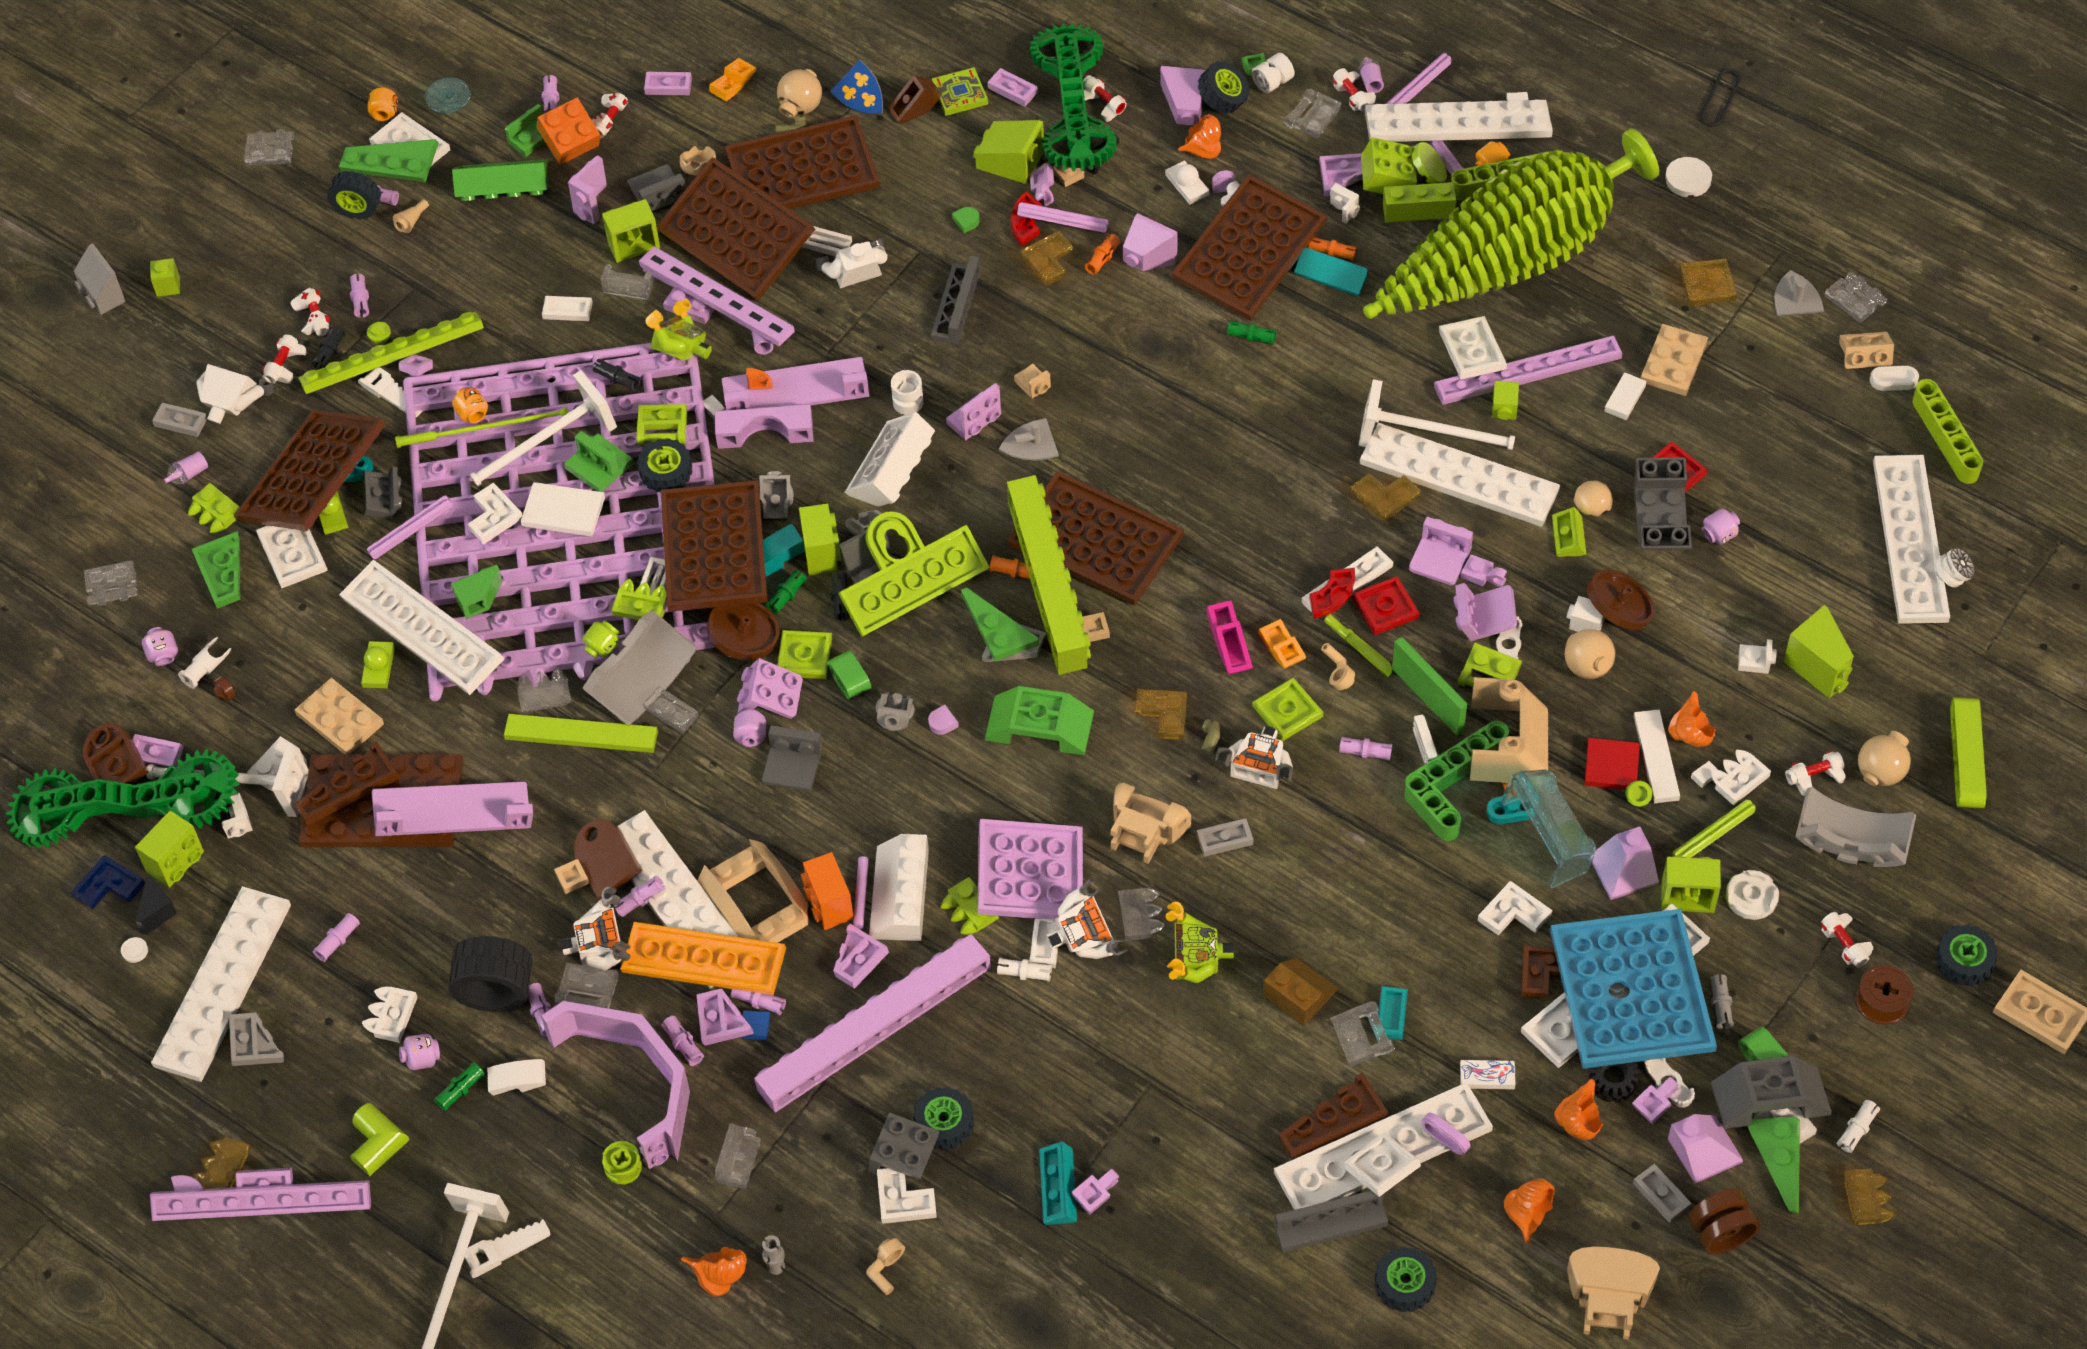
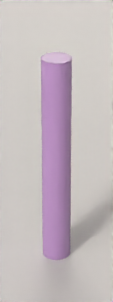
[853,856,869,929]

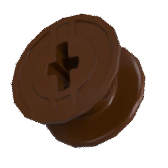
[1856,965,1913,1025]

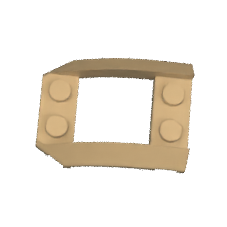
[697,839,809,943]

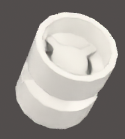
[1252,53,1294,94]
[891,370,923,415]

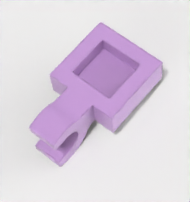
[1030,162,1054,206]
[1461,555,1507,587]
[1632,1077,1679,1124]
[1071,1169,1119,1215]

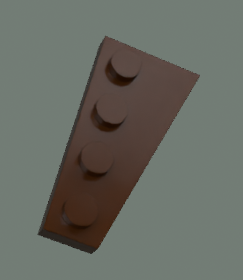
[295,741,399,826]
[1279,1072,1388,1160]

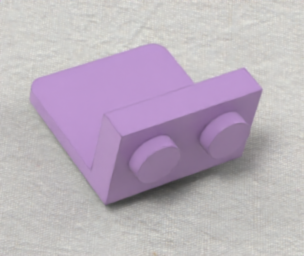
[568,156,607,225]
[1409,517,1473,585]
[1454,583,1517,641]
[737,658,803,719]

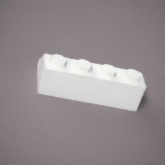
[845,412,935,507]
[869,834,929,941]

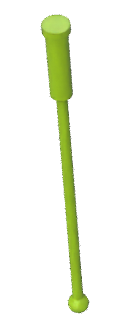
[395,407,569,448]

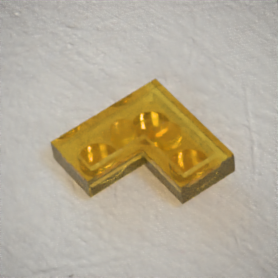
[1021,230,1072,287]
[1351,473,1421,522]
[1135,689,1187,740]

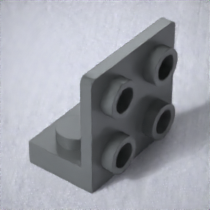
[627,164,686,212]
[839,531,896,585]
[762,725,823,791]
[868,1113,939,1179]

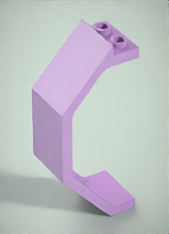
[541,1001,690,1169]

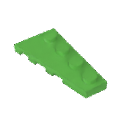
[339,139,438,183]

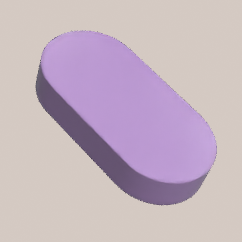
[1421,1112,1471,1155]

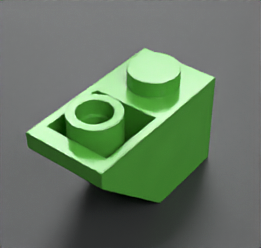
[451,565,502,619]

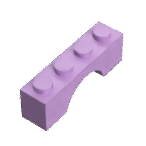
[715,404,814,449]

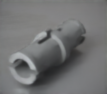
[1710,974,1734,1030]
[762,1235,785,1275]

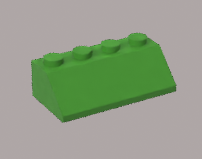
[452,159,549,201]

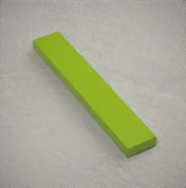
[504,714,658,753]

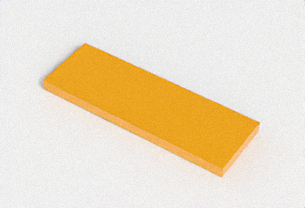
[620,922,786,995]

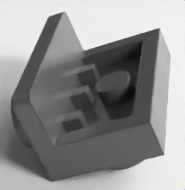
[362,467,402,519]

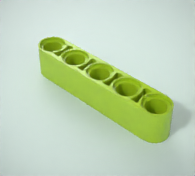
[1451,151,1552,200]
[1912,379,1983,484]
[1950,697,1987,808]

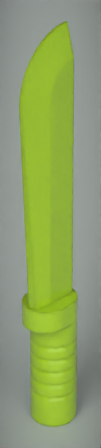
[1324,614,1392,677]

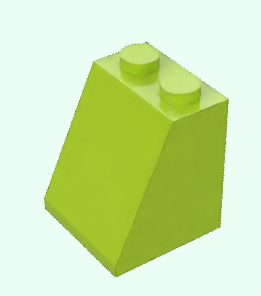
[973,120,1044,184]
[1783,605,1854,698]

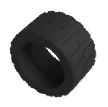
[448,936,533,1012]

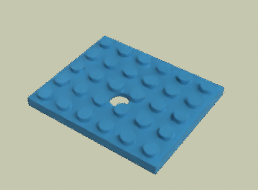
[1550,909,1717,1069]

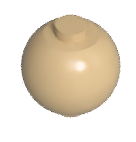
[777,69,822,119]
[1565,629,1615,679]
[1858,731,1911,787]

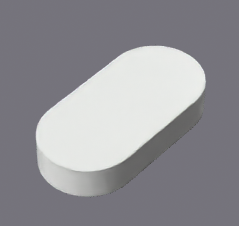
[1870,366,1919,391]

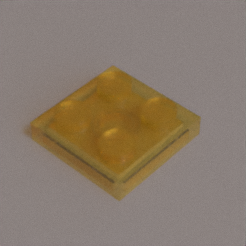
[1679,259,1737,306]

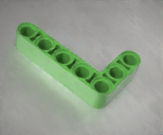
[1404,721,1509,841]

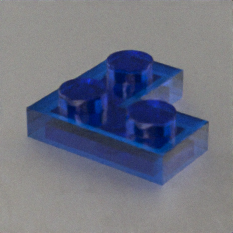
[70,855,145,910]

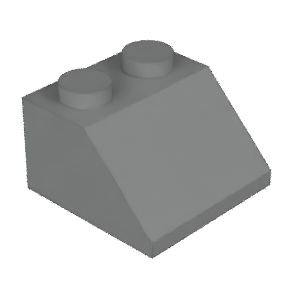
[74,243,126,315]

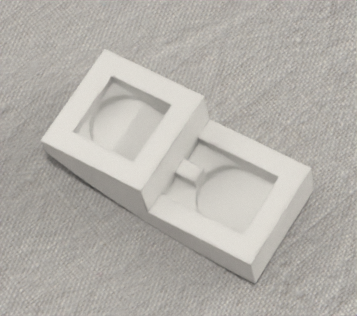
[487,1059,546,1096]

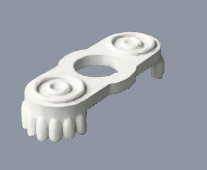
[1496,616,1522,659]
[1645,1058,1695,1107]

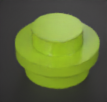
[367,322,391,344]

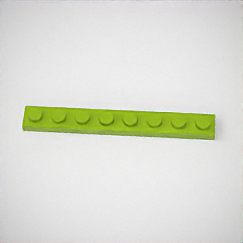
[298,311,484,394]

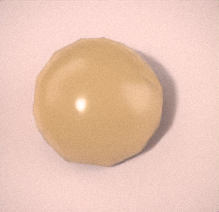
[679,146,716,177]
[1574,481,1613,517]

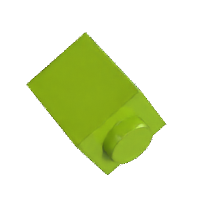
[150,258,180,297]
[1492,381,1519,420]

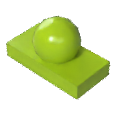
[319,492,348,535]
[361,641,395,689]

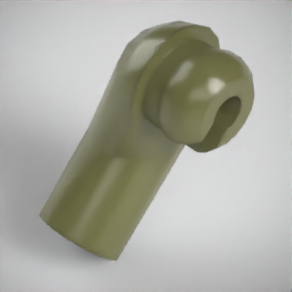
[775,114,807,134]
[1201,719,1220,754]

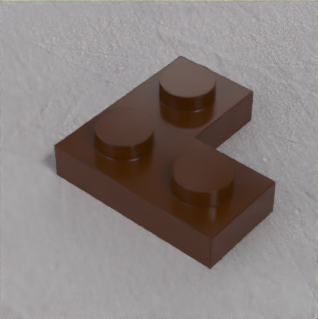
[1521,945,1561,999]

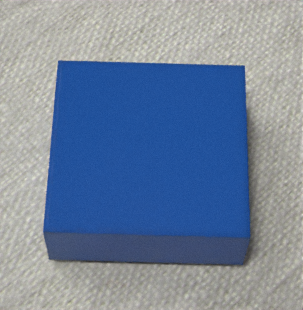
[741,1010,771,1040]

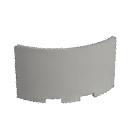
[583,610,697,725]
[1795,787,1916,867]

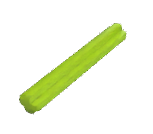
[1672,800,1756,858]

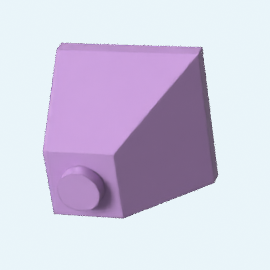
[1123,213,1177,271]
[1589,827,1659,900]
[1668,1114,1743,1184]

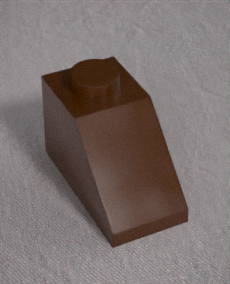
[888,75,942,124]

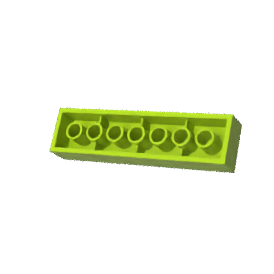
[1007,475,1091,675]

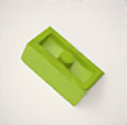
[1552,507,1586,557]

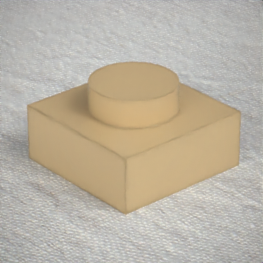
[1053,166,1084,187]
[1082,612,1110,642]
[554,859,589,894]

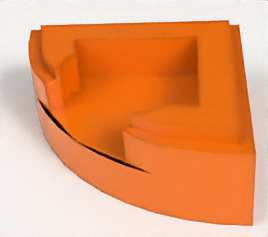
[746,368,773,390]

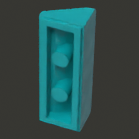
[1294,247,1368,296]
[1039,1142,1077,1225]

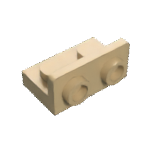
[1839,332,1894,369]

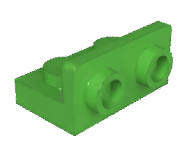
[505,104,546,157]

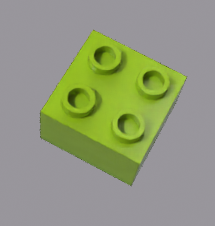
[1361,137,1417,194]
[602,199,660,263]
[799,504,842,576]
[135,811,204,888]
[1661,855,1721,913]

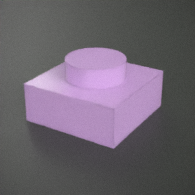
[399,354,433,376]

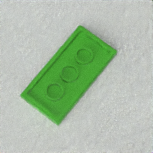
[1392,637,1467,736]

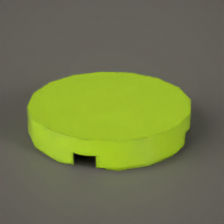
[1412,142,1447,184]

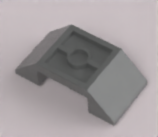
[1634,458,1692,550]
[1711,1056,1831,1129]

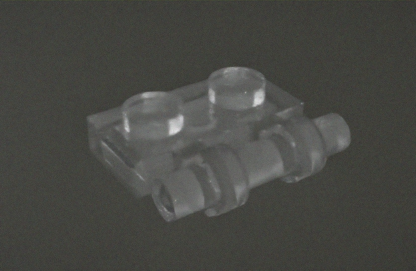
[244,129,294,165]
[1825,272,1888,323]
[84,560,138,606]

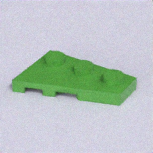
[192,531,240,609]

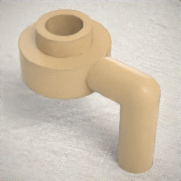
[1321,643,1355,691]
[866,1238,905,1295]

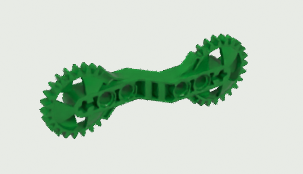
[1030,23,1117,172]
[6,749,240,849]

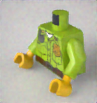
[646,298,712,360]
[1166,902,1234,983]

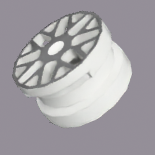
[1936,548,1975,587]

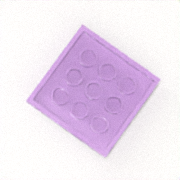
[978,819,1083,919]

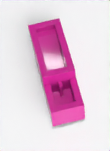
[1206,600,1253,675]

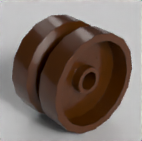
[1688,1188,1761,1255]

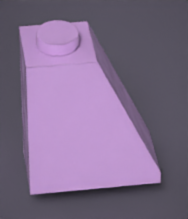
[1161,66,1205,125]

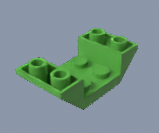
[985,686,1094,755]

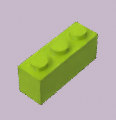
[1383,182,1456,223]

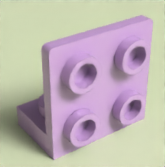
[946,383,1001,441]

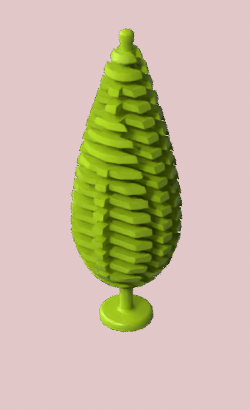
[1363,128,1659,319]

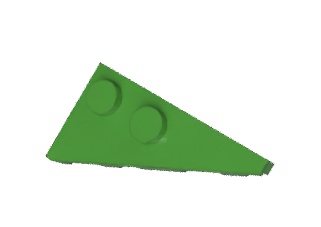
[961,588,1039,662]
[1747,1117,1800,1214]

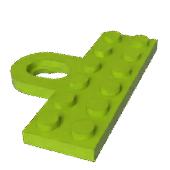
[838,512,990,637]

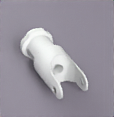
[178,637,231,689]

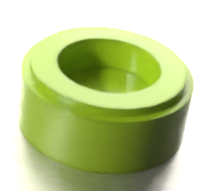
[1625,781,1652,807]

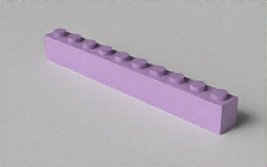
[754,934,991,1113]

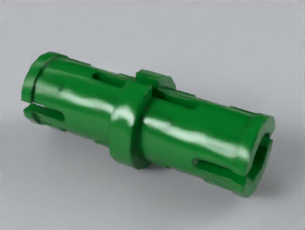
[1227,320,1277,345]
[765,570,806,615]
[434,1062,485,1111]

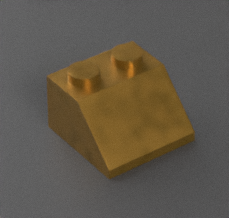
[1263,958,1338,1026]

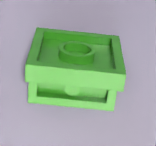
[564,431,634,492]

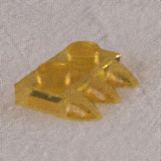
[193,1137,251,1189]
[1843,1168,1895,1225]

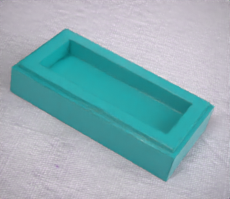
[1376,986,1408,1040]

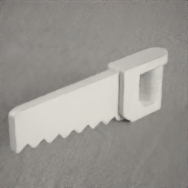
[358,367,423,417]
[465,1219,550,1278]

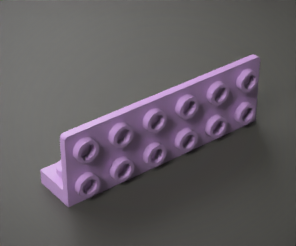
[722,357,869,410]
[372,782,533,836]

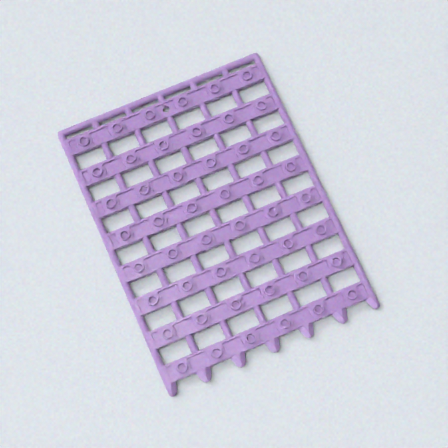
[403,343,730,701]

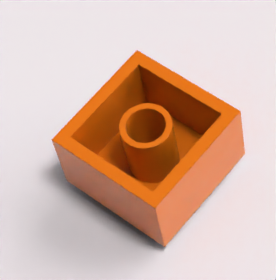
[537,97,600,165]
[801,852,854,930]

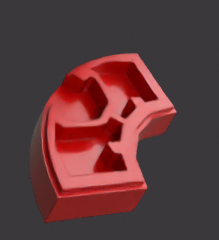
[1011,191,1042,246]
[1309,568,1355,619]

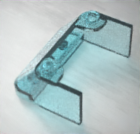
[1501,769,1596,889]

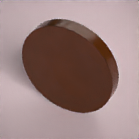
[1587,569,1655,630]
[707,603,780,660]

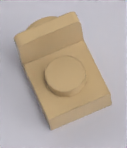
[1014,364,1051,399]

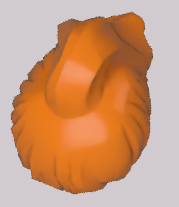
[1178,114,1221,159]
[1668,691,1716,747]
[1554,1079,1603,1140]
[1504,1179,1554,1243]
[681,1247,747,1296]

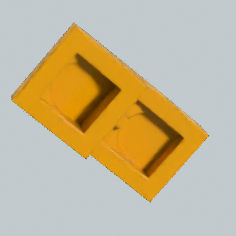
[709,58,756,101]
[1258,619,1306,669]

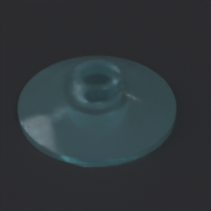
[425,77,471,113]

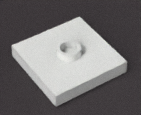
[1343,1132,1421,1197]

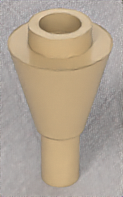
[393,199,429,233]

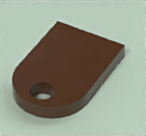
[83,723,149,784]
[574,819,643,899]

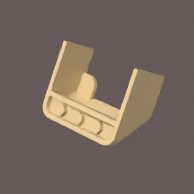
[1470,677,1548,784]

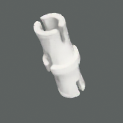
[997,958,1052,982]
[1837,1100,1880,1153]

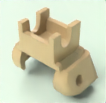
[1111,783,1191,864]
[1567,1247,1660,1340]

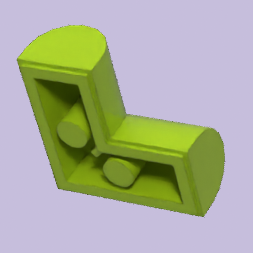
[350,1103,410,1176]

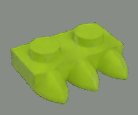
[188,483,240,534]
[612,579,667,620]
[940,877,999,935]

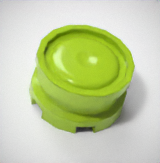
[602,1141,642,1185]

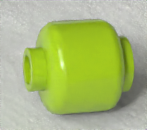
[582,620,620,658]

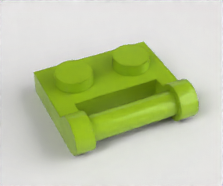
[637,404,687,446]
[1457,643,1522,688]

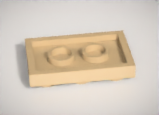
[1641,324,1708,396]
[295,678,384,755]
[1993,970,2087,1055]

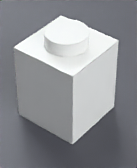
[1567,596,1605,632]

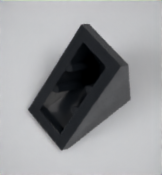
[135,876,177,935]

